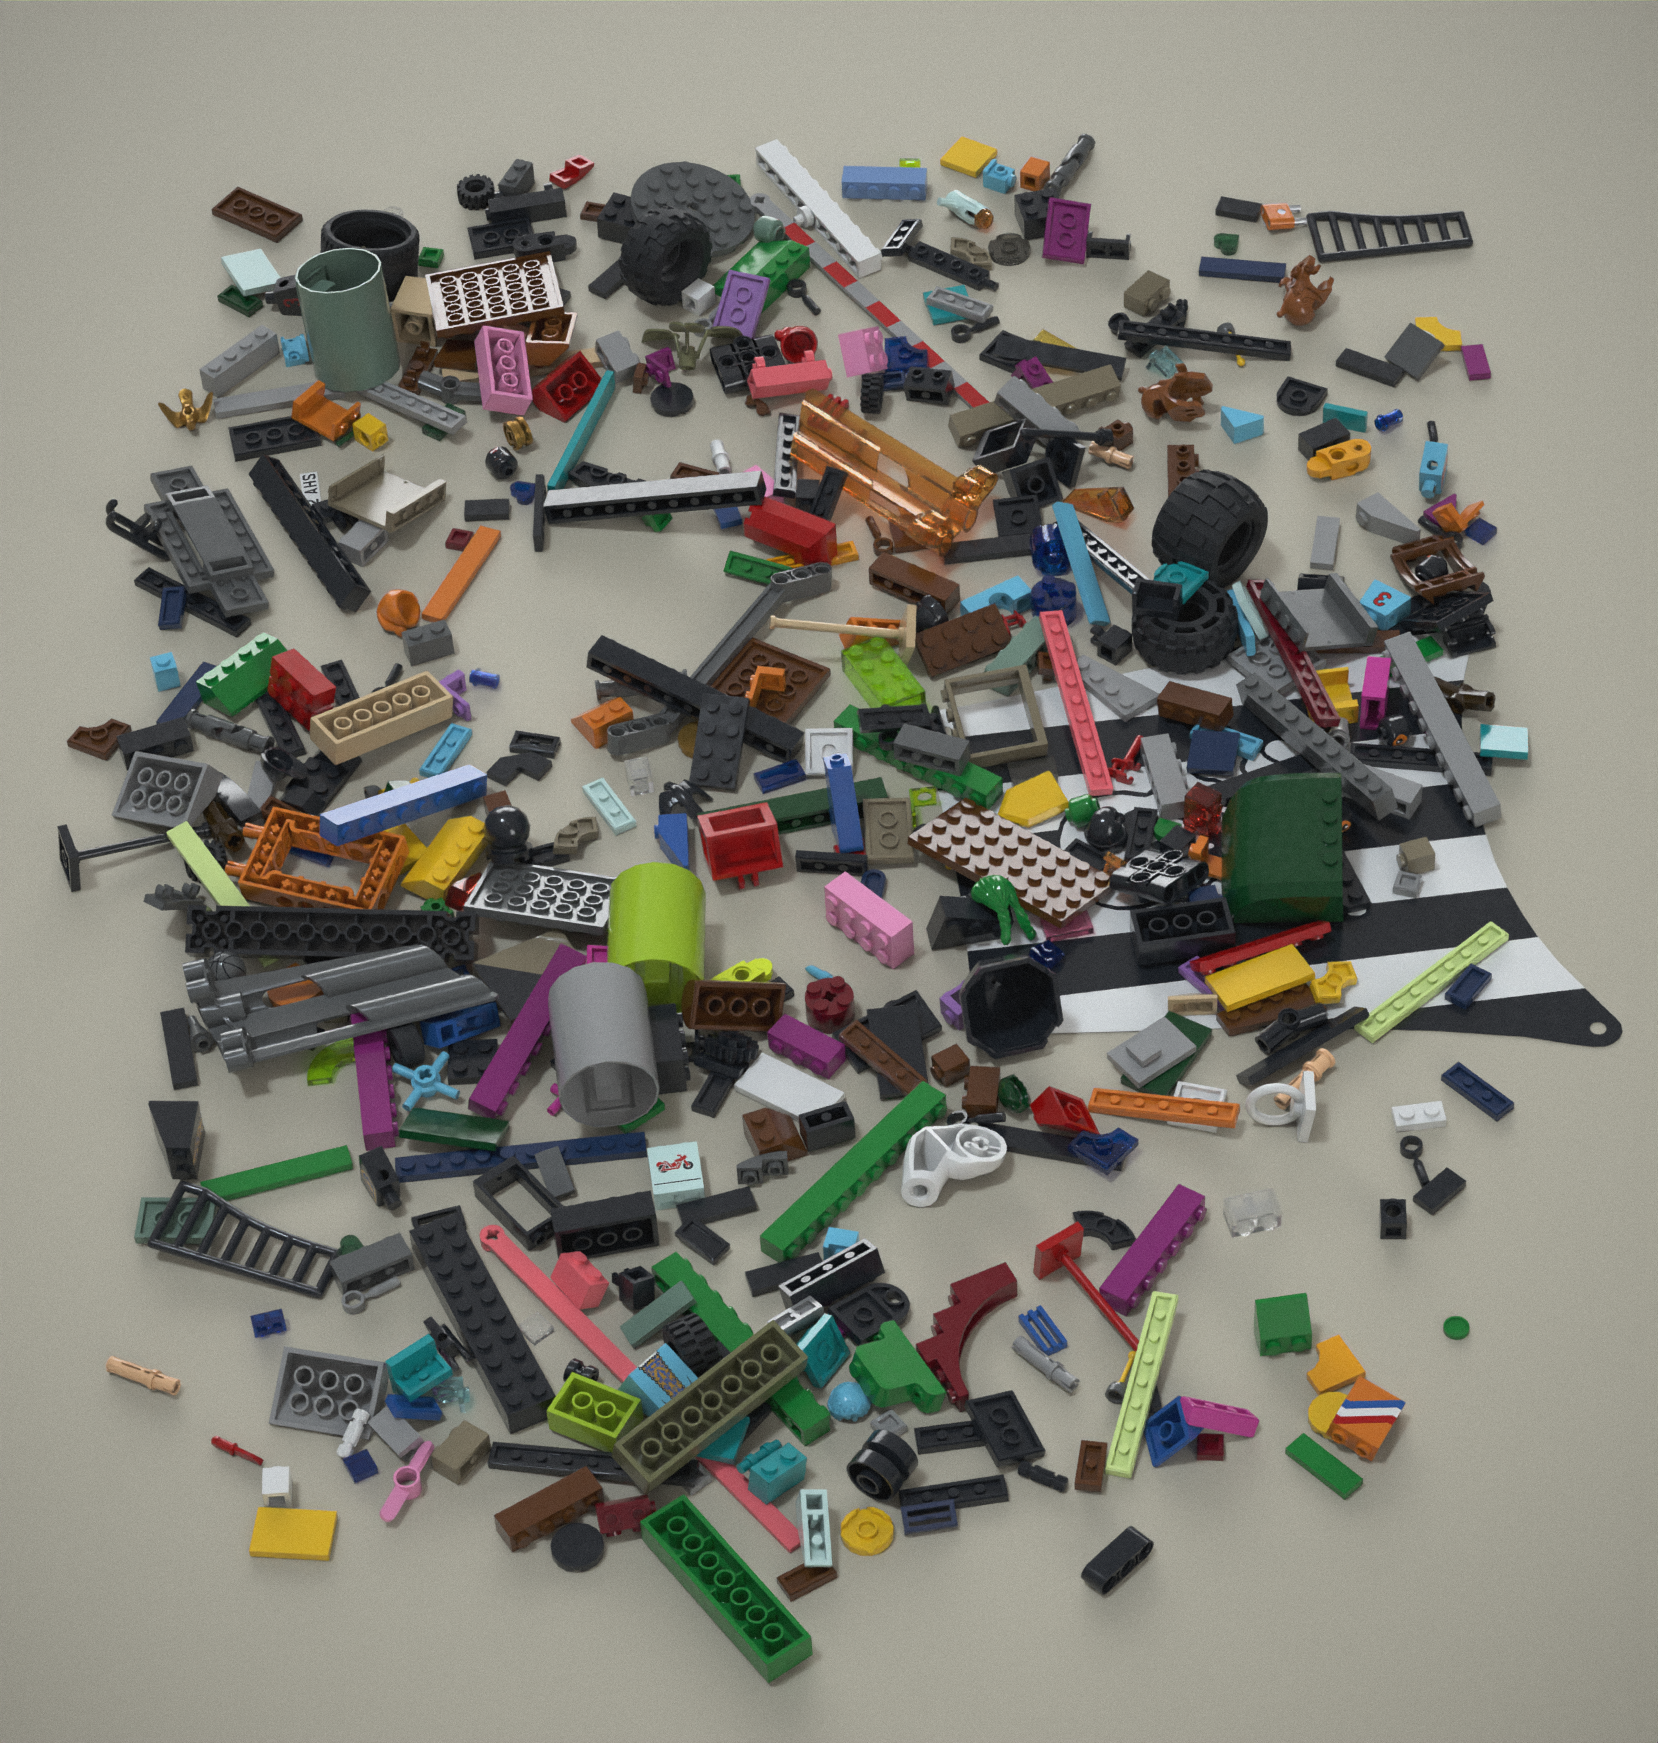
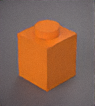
[1020,157,1050,191]

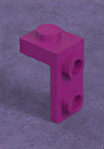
[645,347,676,388]
[1011,356,1053,389]

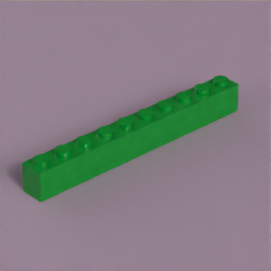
[760,1081,947,1263]
[651,1252,831,1446]

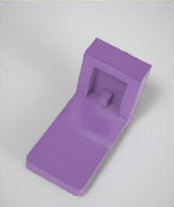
[439,669,472,722]
[939,980,964,1031]

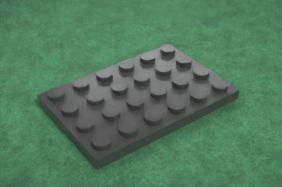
[463,859,617,936]

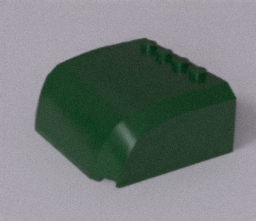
[1222,773,1343,923]

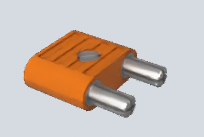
[1260,203,1307,230]

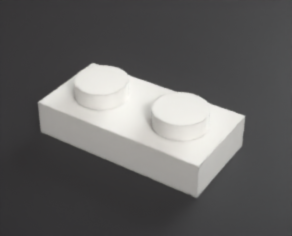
[1391,1101,1447,1133]

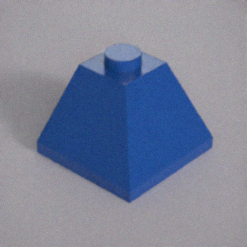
[1144,1396,1204,1468]

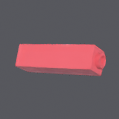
[747,350,832,399]

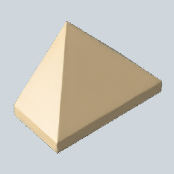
[1168,993,1218,1016]

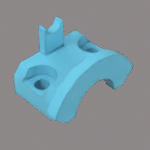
[280,334,309,367]

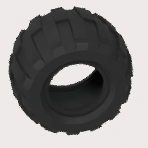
[1151,469,1268,588]

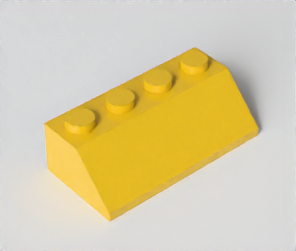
[401,816,489,902]

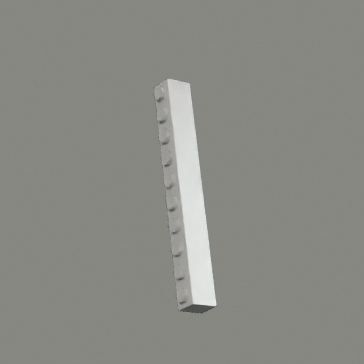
[755,139,882,278]

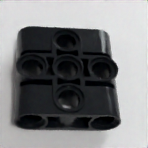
[709,334,786,394]
[1109,849,1209,905]

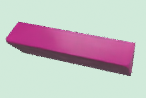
[1180,1396,1260,1437]

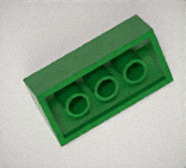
[196,632,288,717]

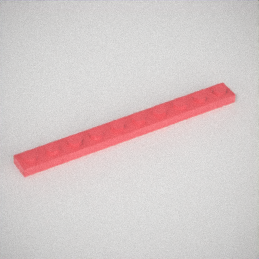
[1039,610,1114,796]

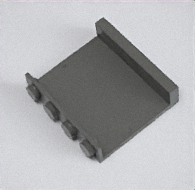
[1260,573,1378,652]

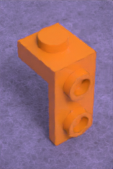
[1432,501,1485,533]
[745,666,786,708]
[1188,835,1222,880]

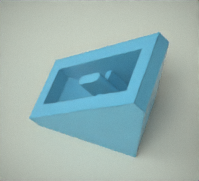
[1221,406,1264,444]

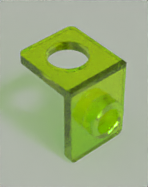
[909,786,937,827]

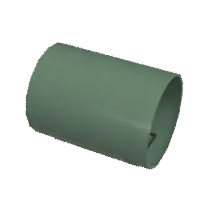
[295,248,400,392]

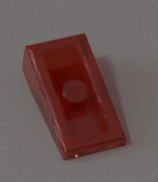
[445,872,482,911]

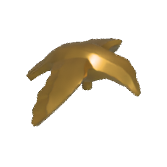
[158,388,213,431]

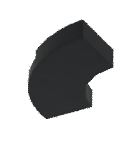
[1072,1210,1136,1250]

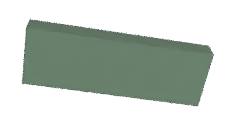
[620,1280,696,1348]

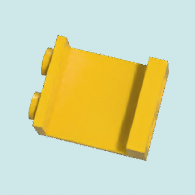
[1306,667,1359,727]

